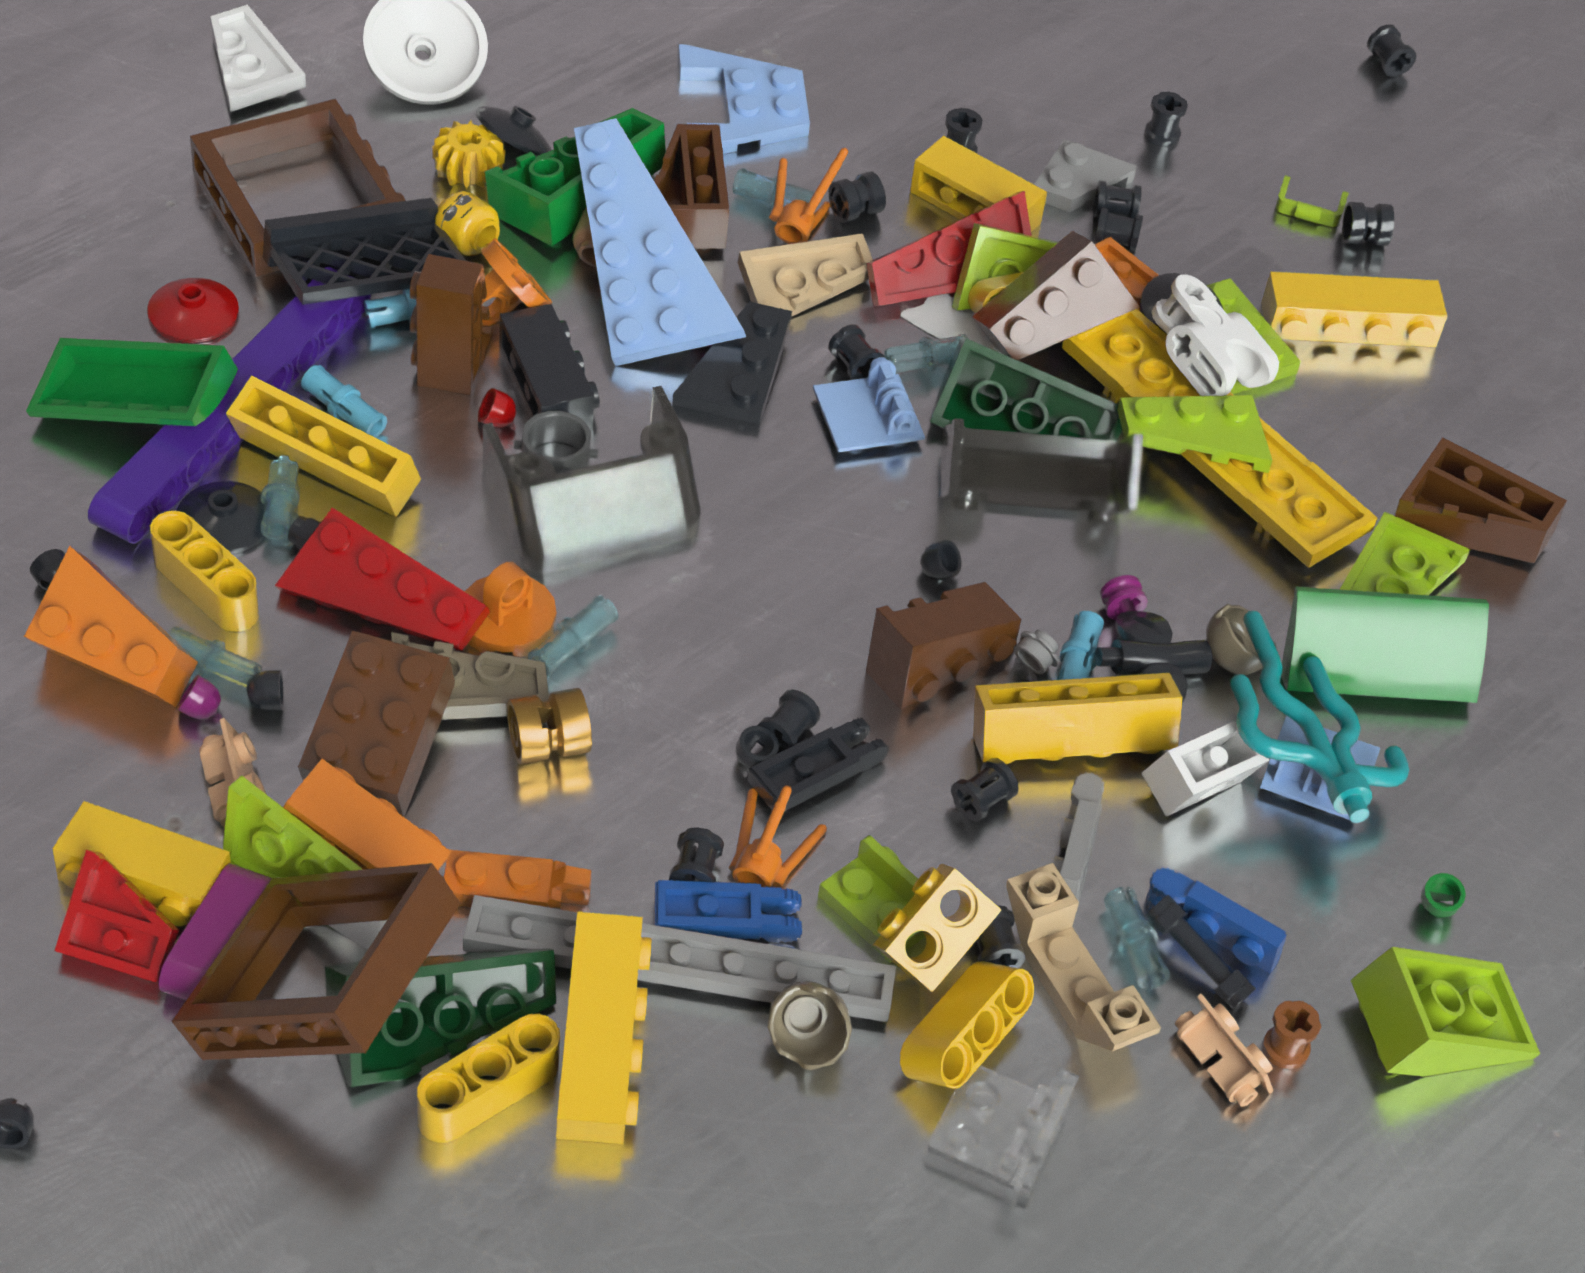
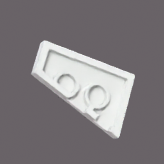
[210,4,306,112]

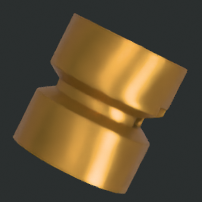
[507,688,592,765]

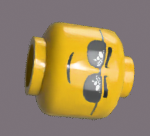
[435,191,500,256]

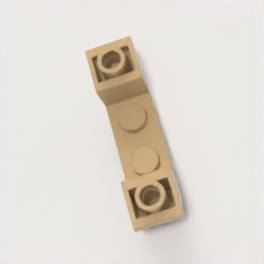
[1006,863,1161,1051]

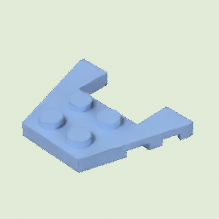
[678,44,810,154]

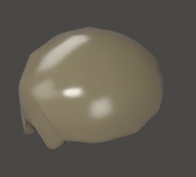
[1206,604,1276,675]
[767,981,852,1070]

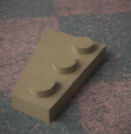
[391,632,549,720]

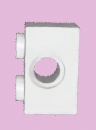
[1142,721,1269,816]

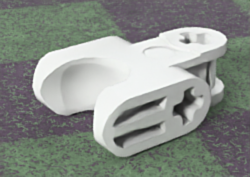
[1152,275,1279,396]

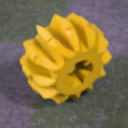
[432,120,505,190]

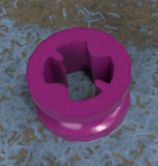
[1100,575,1148,620]

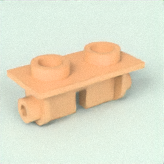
[199,718,266,827]
[1175,994,1274,1107]

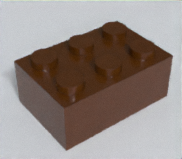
[298,631,455,817]

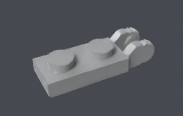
[1053,772,1104,910]

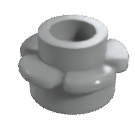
[1014,630,1059,674]

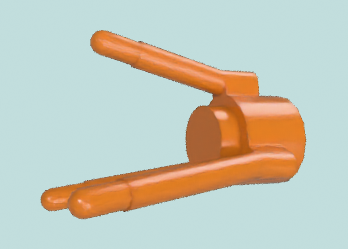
[769,148,848,244]
[729,786,827,888]

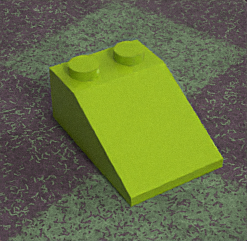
[1351,947,1540,1077]

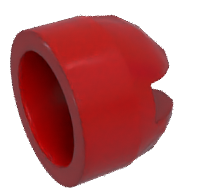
[478,388,516,428]

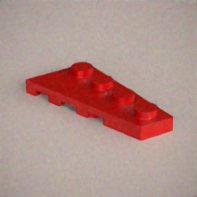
[275,507,491,651]

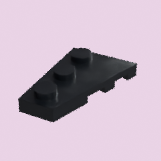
[672,302,792,424]

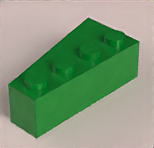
[485,108,666,246]

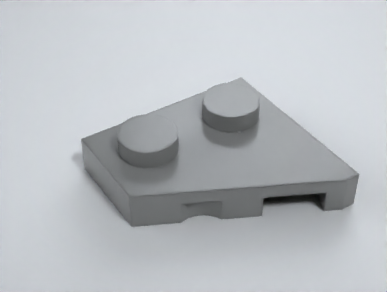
[1034,139,1137,212]

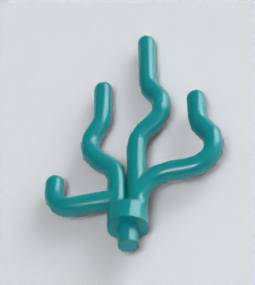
[1230,610,1410,823]

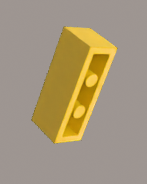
[910,136,1047,232]
[52,801,231,926]

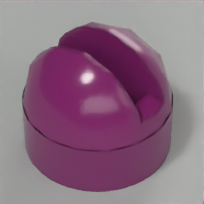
[177,674,221,720]

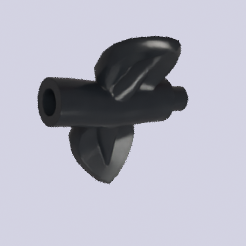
[1095,611,1212,704]

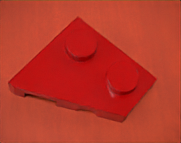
[54,850,179,983]

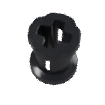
[1367,24,1417,77]
[1144,92,1188,147]
[945,108,983,153]
[1093,180,1141,218]
[1094,207,1143,253]
[828,324,885,380]
[757,689,821,754]
[951,758,1019,822]
[669,827,724,882]
[977,905,1026,968]

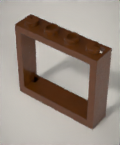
[190,99,406,277]
[171,863,461,1060]

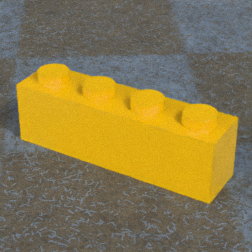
[1261,271,1447,347]
[226,375,421,517]
[973,673,1182,764]
[556,912,652,1144]

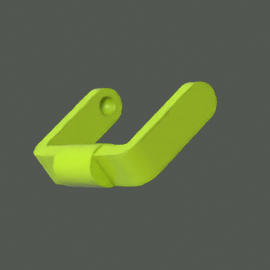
[1275,175,1349,227]

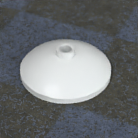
[362,0,488,105]

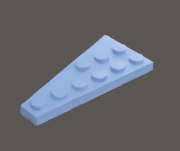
[574,118,746,366]

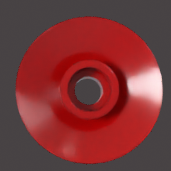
[147,278,239,344]

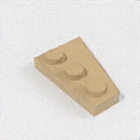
[737,234,873,316]

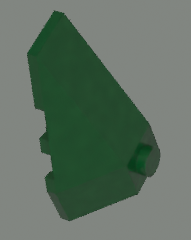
[929,338,1122,452]
[325,948,557,1087]

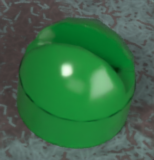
[1421,873,1466,918]

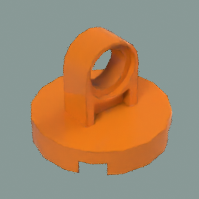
[480,238,553,326]
[465,561,557,658]

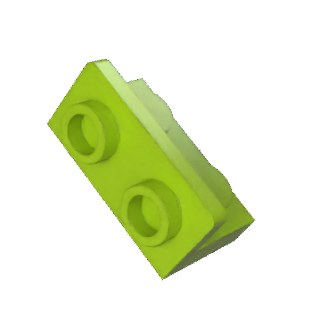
[818,835,941,963]

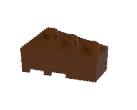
[654,124,730,249]

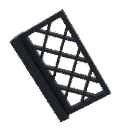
[263,198,466,305]

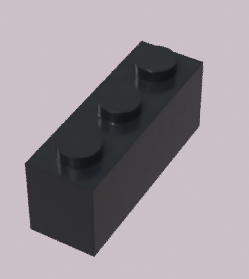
[499,304,600,429]

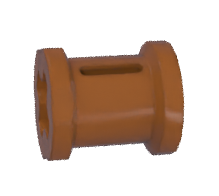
[1262,1000,1321,1070]

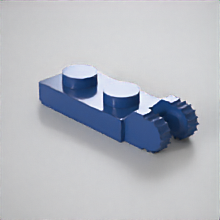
[1146,867,1287,974]
[654,880,802,943]

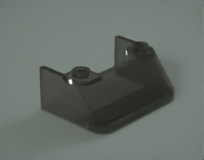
[482,385,701,573]
[941,418,1143,523]

